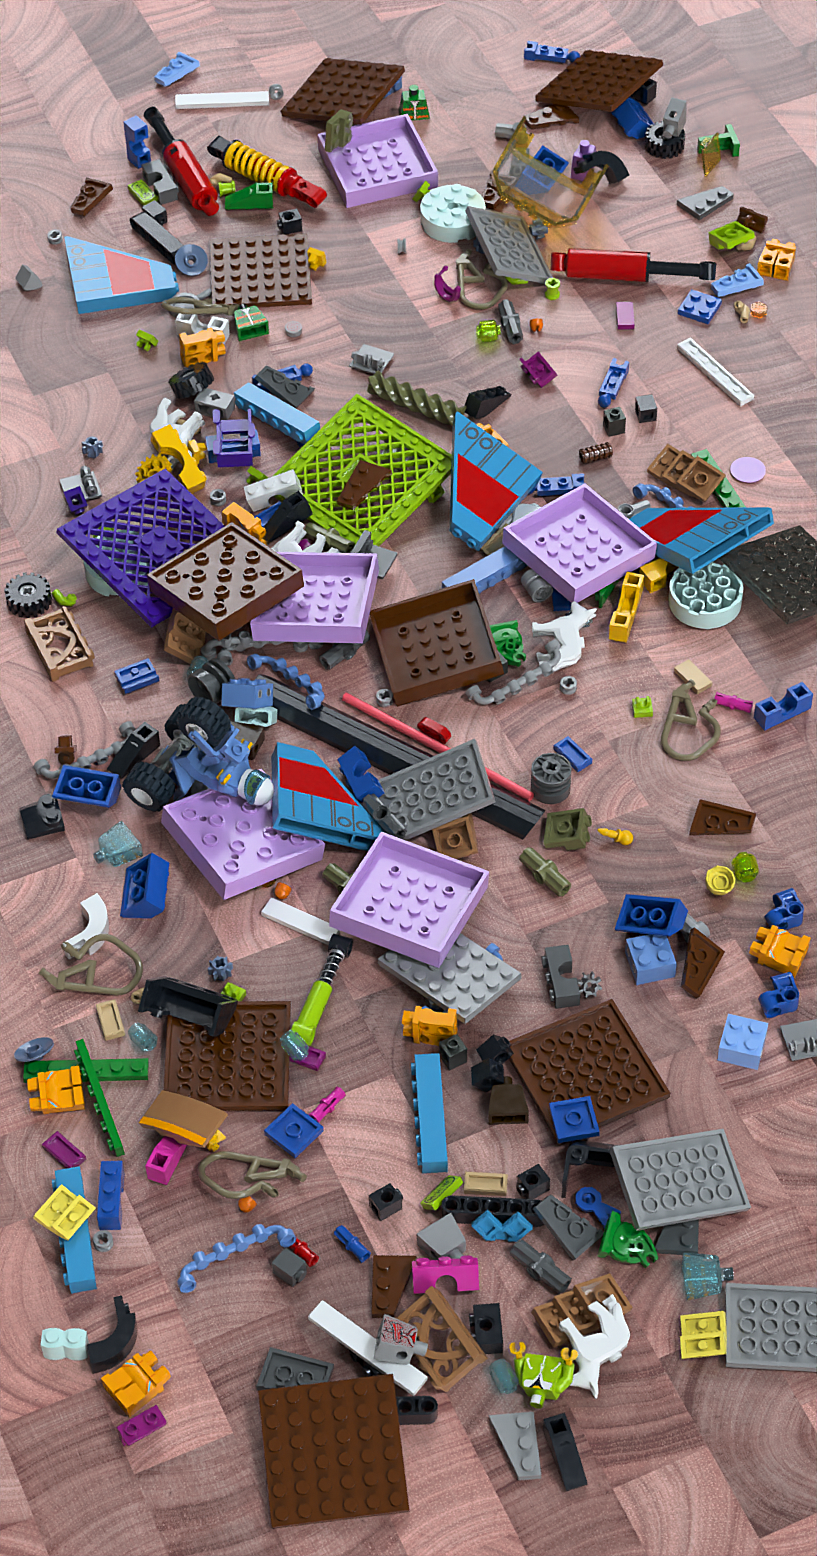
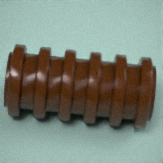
[579,442,613,464]

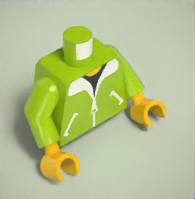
[509,1342,578,1409]

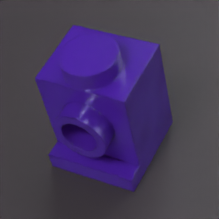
[62,486,88,515]

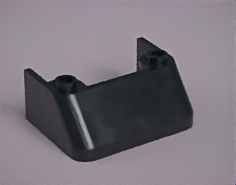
[138,976,238,1037]
[561,1140,619,1198]

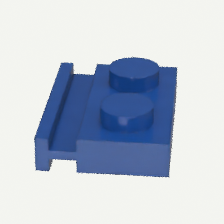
[114,658,160,694]

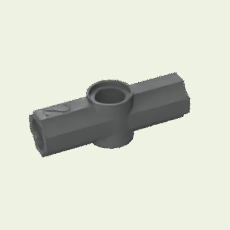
[498,299,523,344]
[319,630,370,670]
[362,794,407,839]
[510,1239,572,1294]

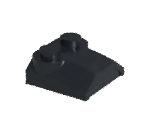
[19,794,65,840]

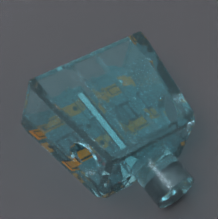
[93,821,143,867]
[682,1253,734,1300]

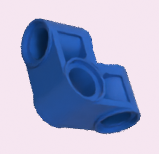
[764,888,804,930]
[758,972,799,1018]

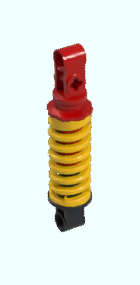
[207,136,327,208]

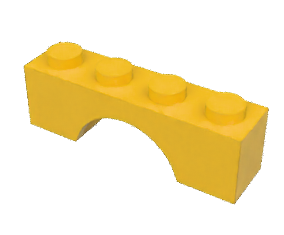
[151,424,206,494]
[639,558,679,593]
[609,572,644,643]

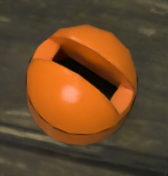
[529,318,543,332]
[274,882,291,900]
[238,1196,257,1212]

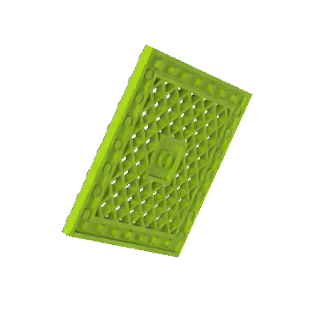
[272,394,452,546]

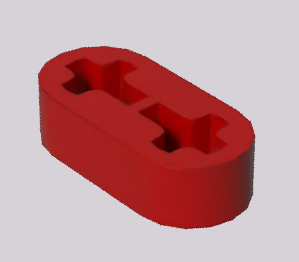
[417,717,452,744]

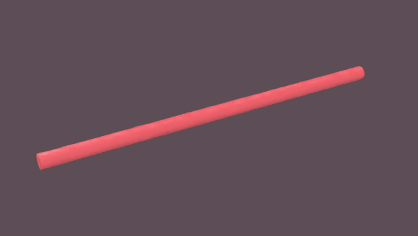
[342,692,534,802]

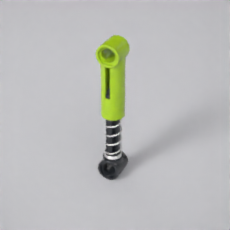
[290,933,353,1046]

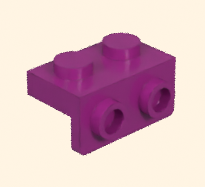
[519,351,558,388]
[117,1405,167,1446]

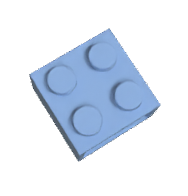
[717,1014,769,1070]

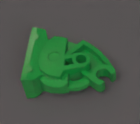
[489,620,526,667]
[597,1211,658,1268]

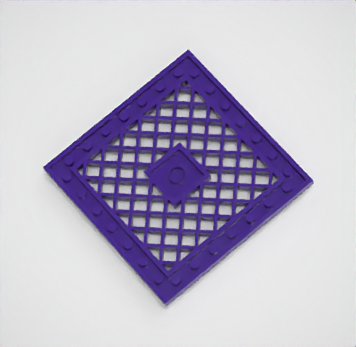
[56,469,225,628]

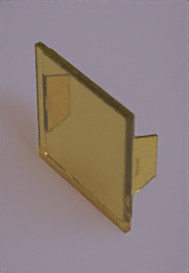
[700,132,721,177]

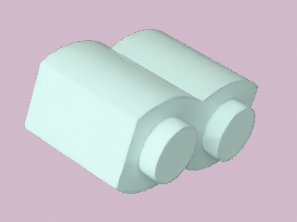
[235,706,277,727]
[41,1328,89,1360]

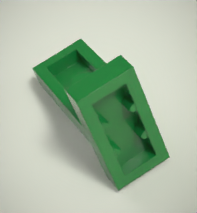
[697,124,740,157]

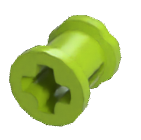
[218,180,236,197]
[545,278,560,300]

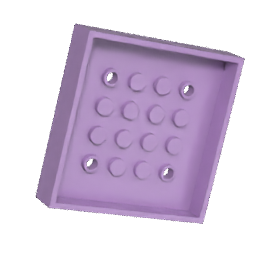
[317,114,438,208]
[502,484,657,603]
[250,552,379,643]
[161,769,325,900]
[329,832,489,968]

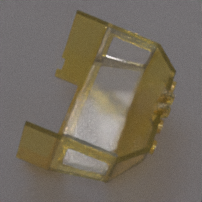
[491,116,609,228]

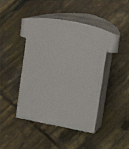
[15,264,42,290]

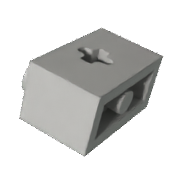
[194,388,235,420]

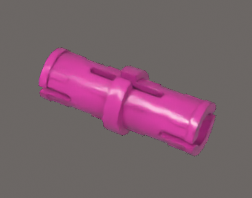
[714,692,753,713]
[309,1087,346,1123]

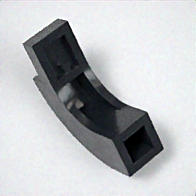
[573,151,629,184]
[87,1295,137,1374]

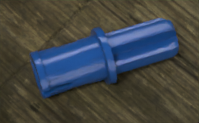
[334,1225,371,1263]

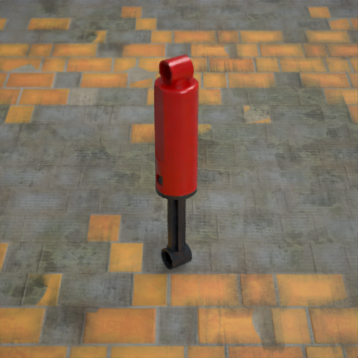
[144,106,219,216]
[550,248,717,282]

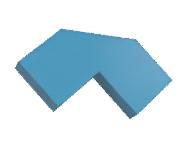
[471,1210,533,1242]

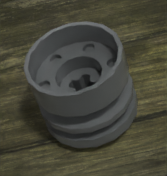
[187,658,235,704]
[531,753,572,804]

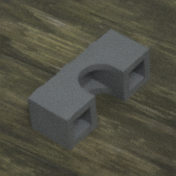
[142,159,179,205]
[541,944,580,1009]

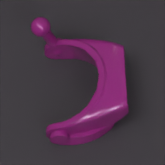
[434,265,461,302]

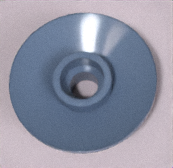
[175,244,208,276]
[14,1037,54,1062]

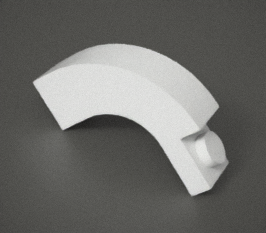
[63,894,109,960]

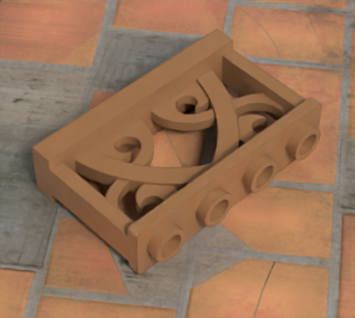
[24,606,95,682]
[396,1286,488,1392]

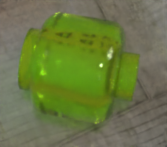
[476,320,501,342]
[731,852,759,882]

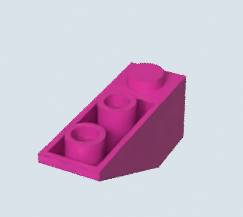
[145,1136,187,1185]

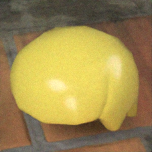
[705,865,735,895]

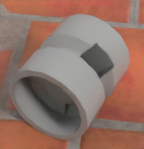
[521,569,553,602]

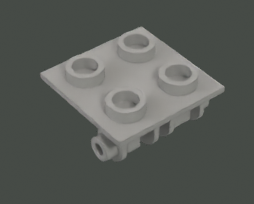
[349,344,394,374]
[60,466,102,503]
[780,1019,817,1061]

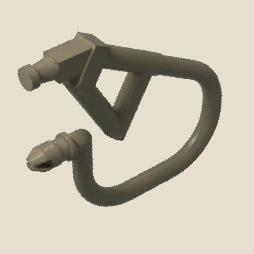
[456,249,508,309]
[161,297,239,315]
[661,679,721,761]
[38,934,143,995]
[197,1151,307,1199]

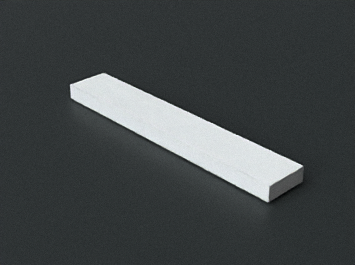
[176,91,269,109]
[677,338,754,407]
[308,1300,427,1396]

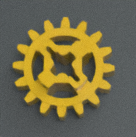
[135,453,172,483]

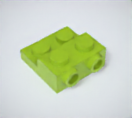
[708,221,755,249]

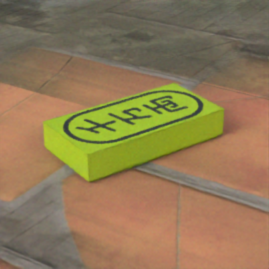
[128,179,158,206]
[420,1175,463,1210]

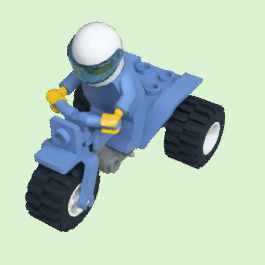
[122,697,274,812]

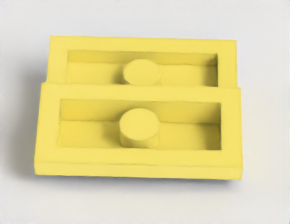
[33,1184,96,1241]
[680,1311,727,1359]

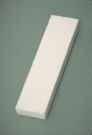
[261,898,340,945]

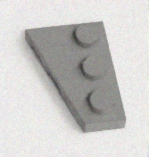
[489,1412,541,1481]

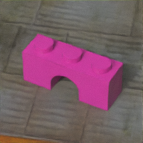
[412,1255,479,1294]

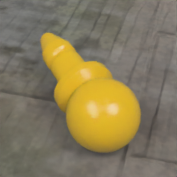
[597,828,633,845]

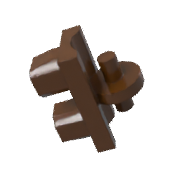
[737,206,768,233]
[54,735,77,765]

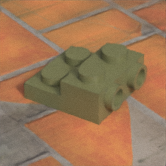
[325,109,353,153]
[544,808,592,851]

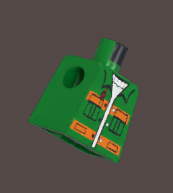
[399,85,430,121]
[234,304,269,341]

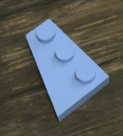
[154,52,200,87]
[711,263,764,297]

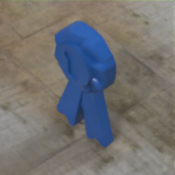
[576,1187,621,1229]

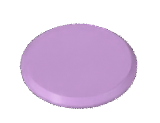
[730,457,766,483]

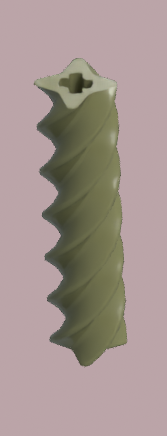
[367,370,466,426]

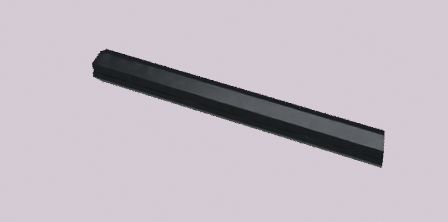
[256,674,546,840]

